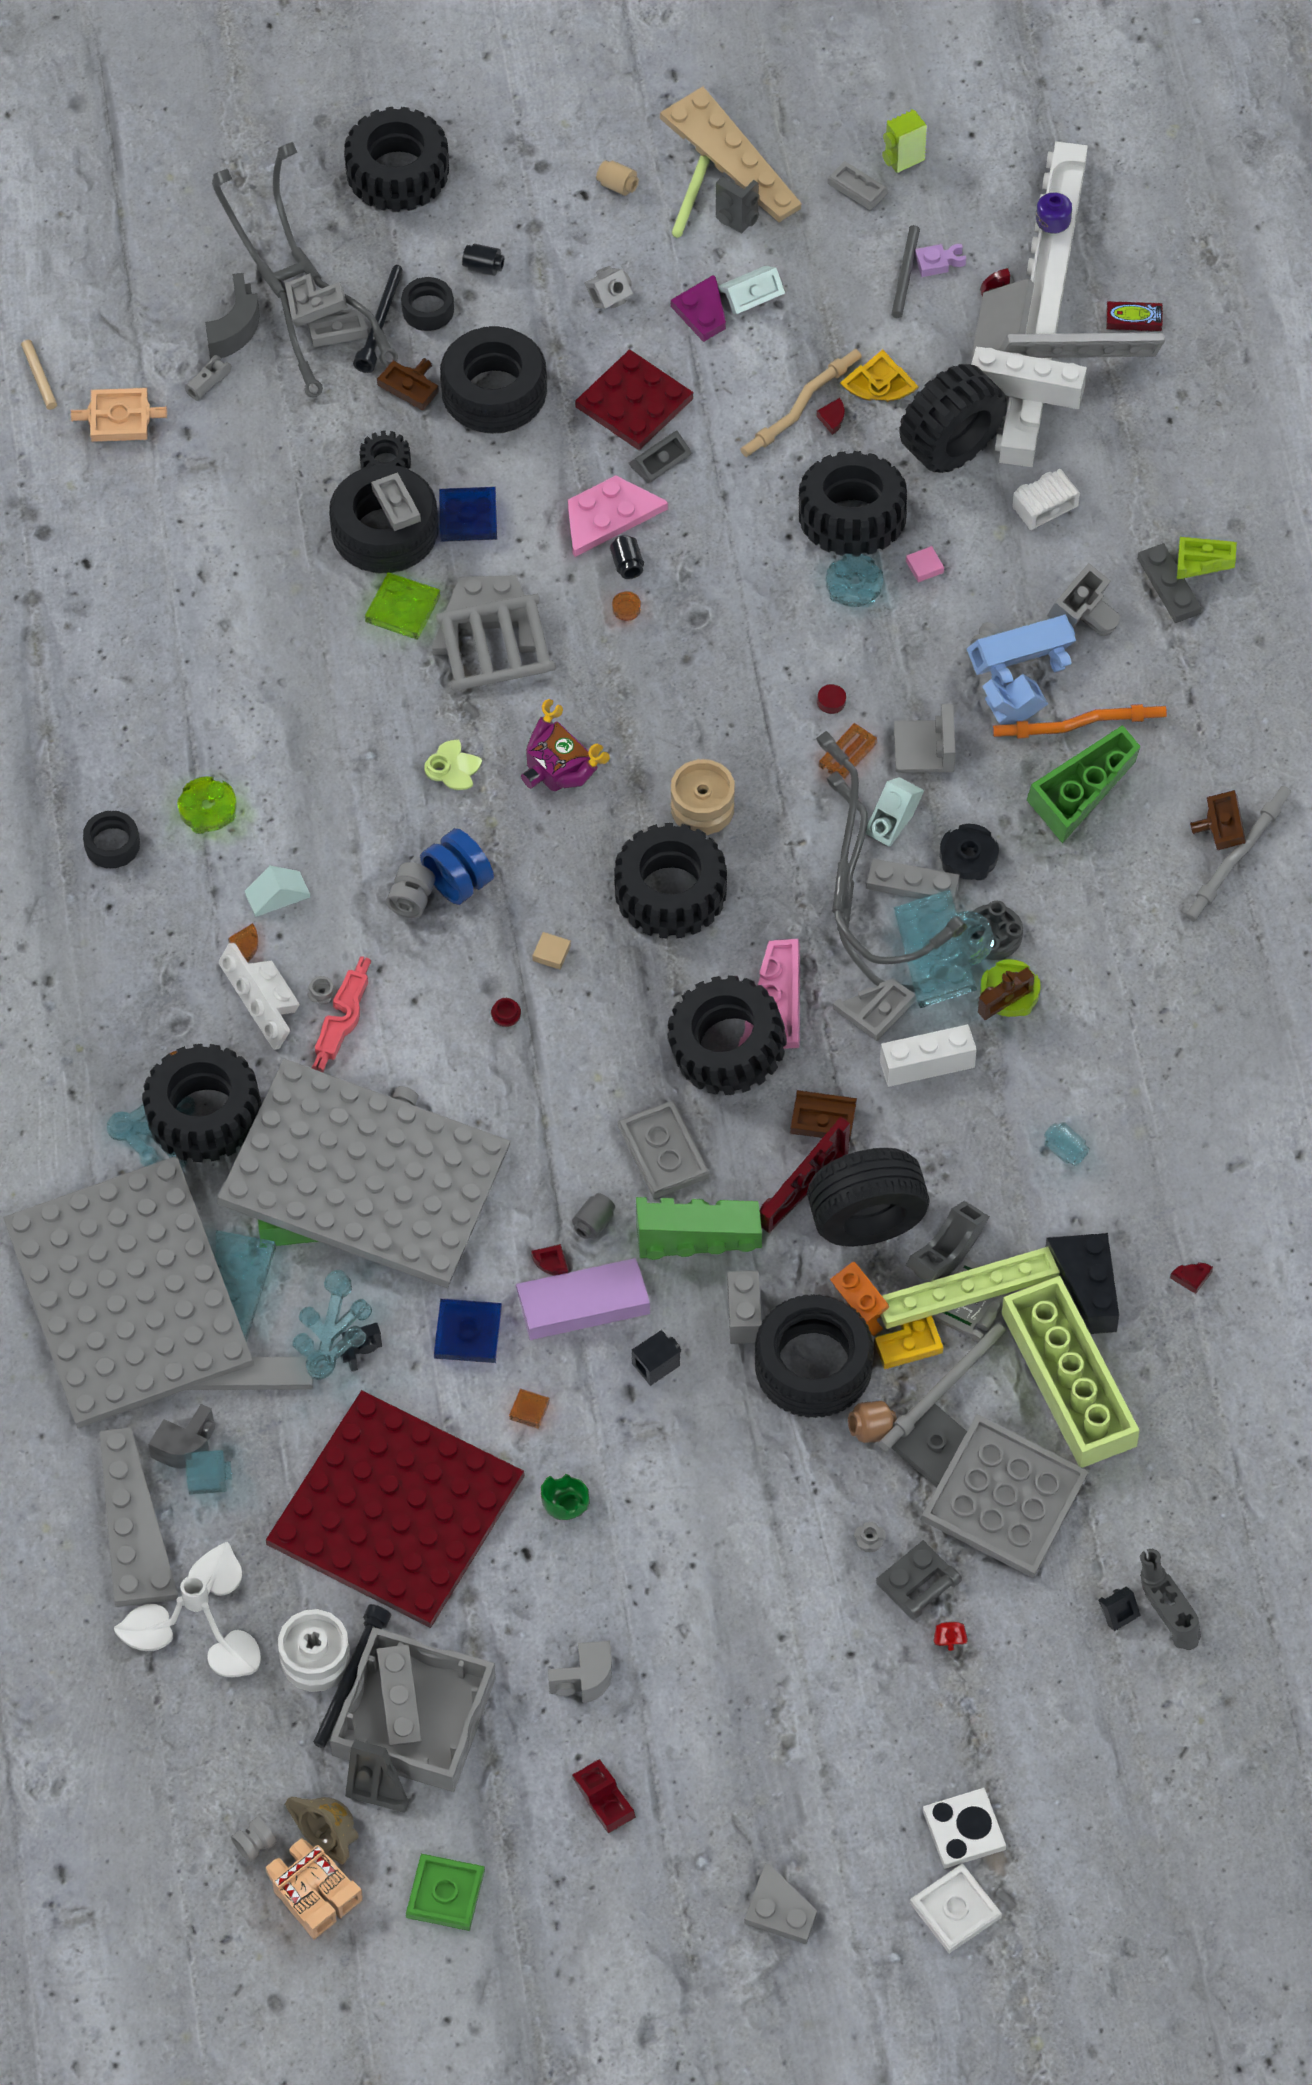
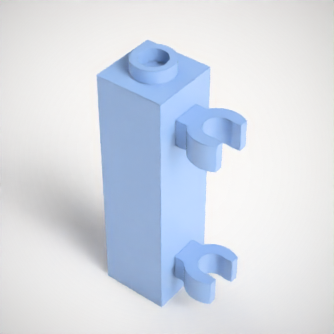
[967,614,1076,687]

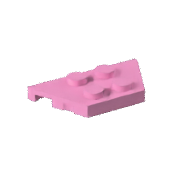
[568,475,668,557]

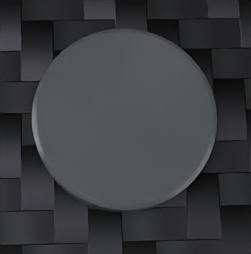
[963,900,1023,960]

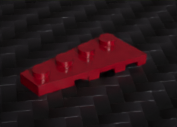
[759,1117,850,1233]

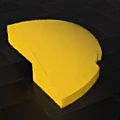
[840,349,919,402]

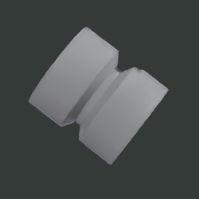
[386,862,435,918]

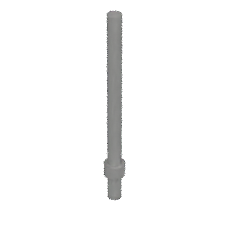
[879,1323,1006,1451]

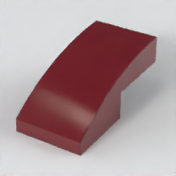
[572,1759,636,1833]

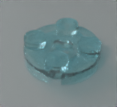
[826,554,883,607]

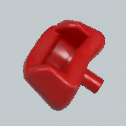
[933,1622,968,1651]

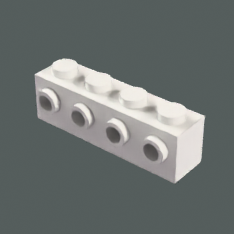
[971,346,1087,409]

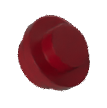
[491,998,521,1027]

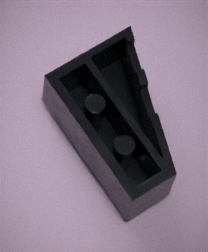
[1045,1233,1119,1334]

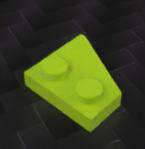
[1177,537,1237,579]

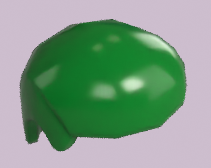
[541,1474,590,1520]

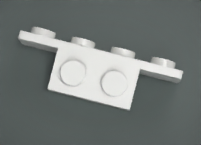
[219,943,300,1050]

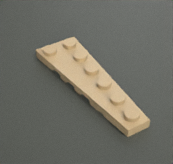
[660,86,802,222]

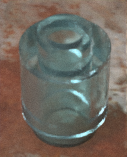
[1044,1122,1090,1166]

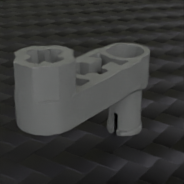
[1140,1549,1201,1650]

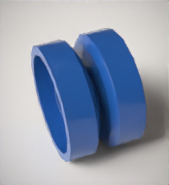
[420,828,494,905]

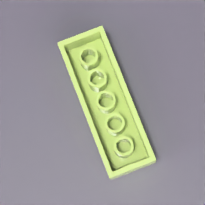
[1002,1276,1140,1468]

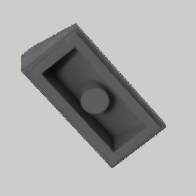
[629,430,693,484]

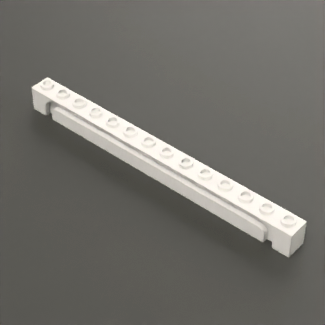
[995,141,1088,467]

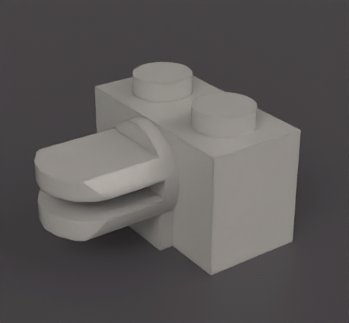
[1047,563,1120,636]

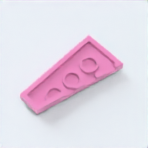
[738,939,800,1049]

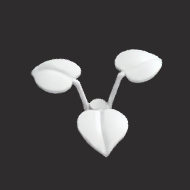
[114,1542,261,1677]

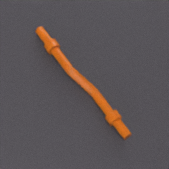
[993,704,1167,739]

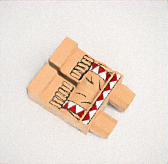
[266,1838,363,1940]

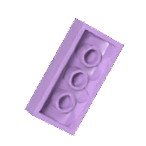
[516,1258,650,1340]

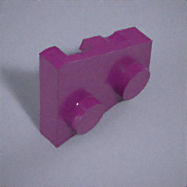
[671,275,726,342]

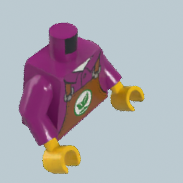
[521,699,610,791]

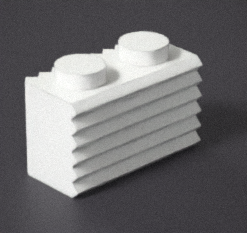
[1012,469,1080,530]

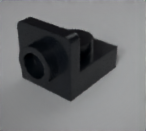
[338,1322,382,1372]

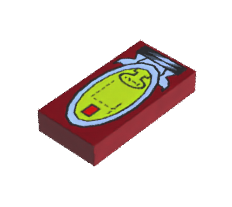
[1106,301,1163,331]

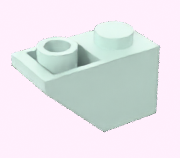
[866,777,924,846]

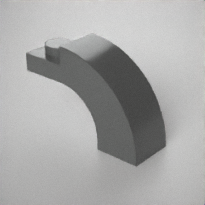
[205,273,260,359]
[905,1201,990,1282]

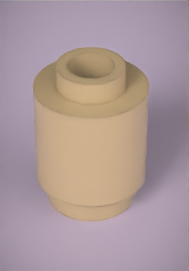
[596,160,639,196]

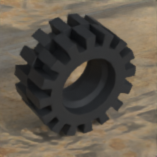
[359,430,411,469]

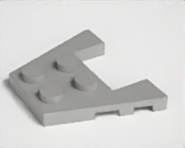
[432,575,536,655]

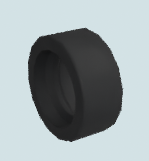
[401,277,454,331]
[83,811,140,868]

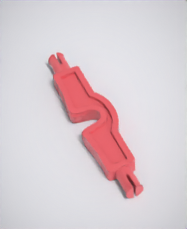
[312,956,371,1072]

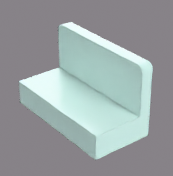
[718,266,785,314]

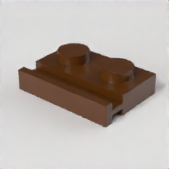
[790,1090,857,1142]

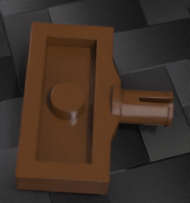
[377,358,439,411]
[1190,790,1246,850]
[978,967,1034,1020]

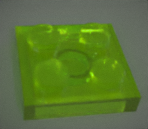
[365,572,441,640]

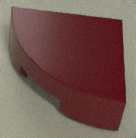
[980,268,1010,296]
[816,398,845,435]
[531,1244,568,1276]
[1170,1262,1213,1294]

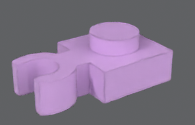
[915,244,966,277]

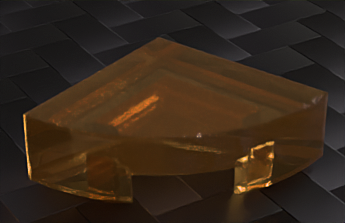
[228,923,258,962]

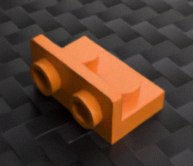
[830,1262,889,1336]

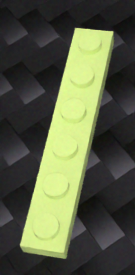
[880,1247,1060,1329]

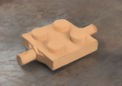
[71,388,167,442]

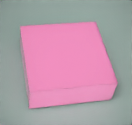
[906,546,944,583]

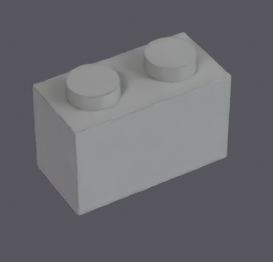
[727,1271,762,1344]

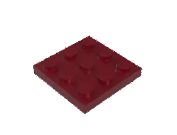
[575,349,693,451]

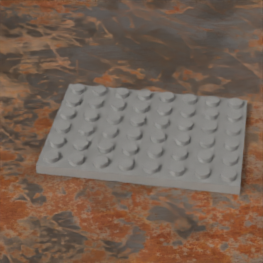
[217,1058,510,1289]
[3,1156,254,1429]

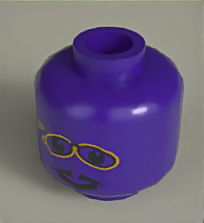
[1036,192,1072,234]

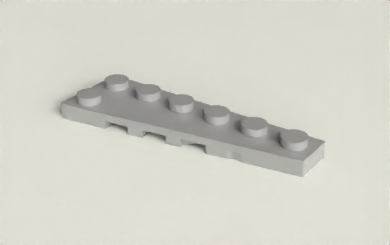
[100,1427,178,1607]

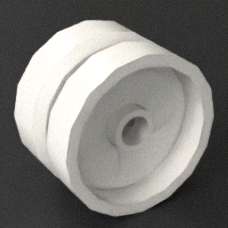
[278,1609,350,1692]

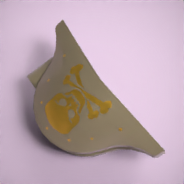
[285,1797,359,1865]

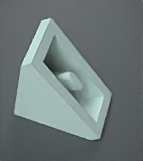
[245,865,310,917]

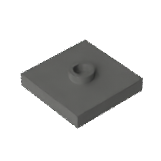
[892,1404,967,1488]

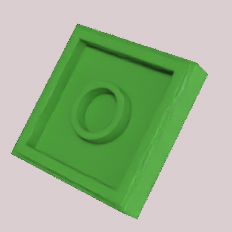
[406,1853,485,1931]

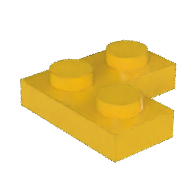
[874,1316,944,1370]

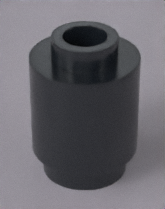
[462,243,505,276]
[610,535,644,579]

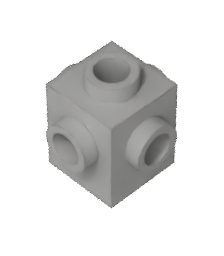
[584,266,633,309]

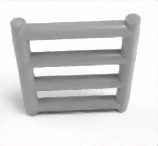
[435,594,556,691]

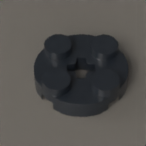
[939,823,999,881]

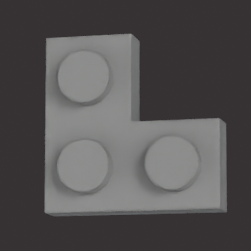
[285,273,347,328]

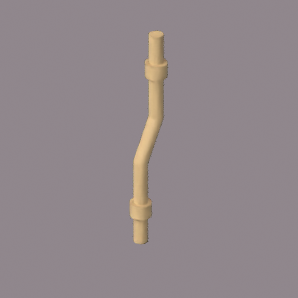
[740,349,862,457]

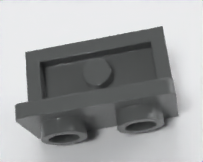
[716,176,760,234]

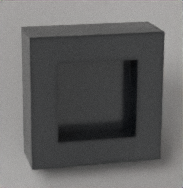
[1098,1586,1141,1631]

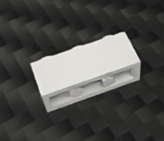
[880,1024,977,1087]

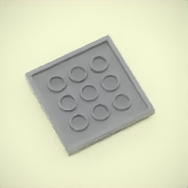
[920,1414,1089,1578]

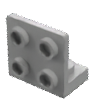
[894,704,955,773]

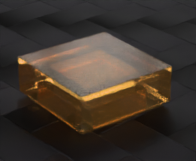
[509,1388,550,1429]

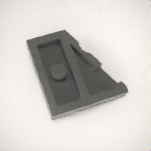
[345,1740,409,1813]

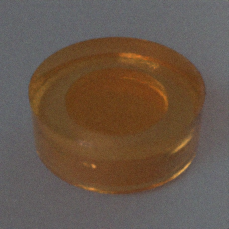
[612,591,641,621]

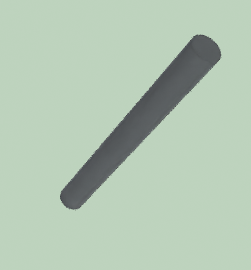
[891,225,920,318]

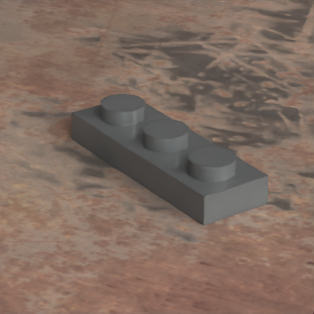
[1137,543,1202,623]

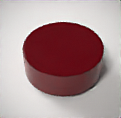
[817,684,846,714]

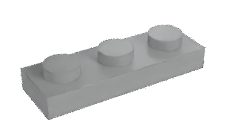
[866,859,959,905]
[377,1644,422,1746]

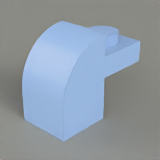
[982,674,1048,725]

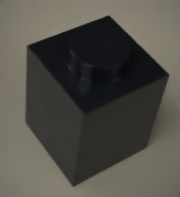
[631,1330,681,1386]

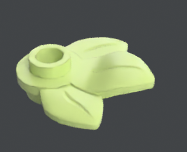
[424,740,482,790]

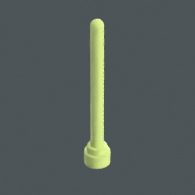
[672,155,710,238]

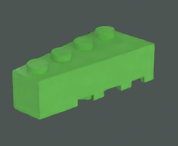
[1027,725,1141,844]
[636,1197,762,1260]

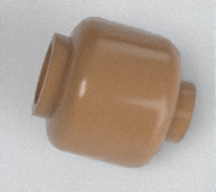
[848,1401,897,1443]

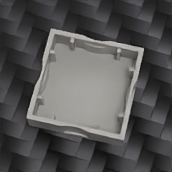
[330,1627,496,1792]

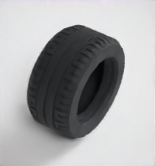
[755,1294,874,1418]

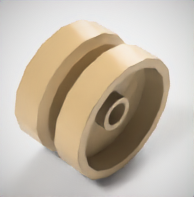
[671,759,735,835]

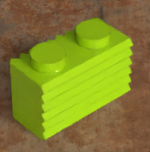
[882,109,927,173]

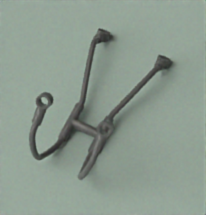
[212,142,398,398]
[816,731,974,992]

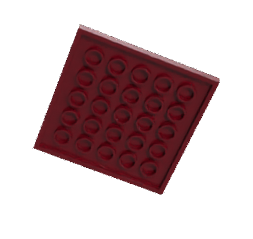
[266,1390,525,1628]

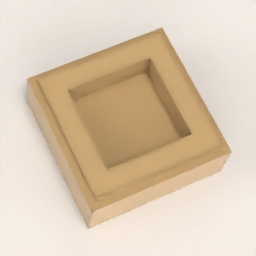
[532,932,571,970]

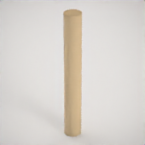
[21,340,57,410]

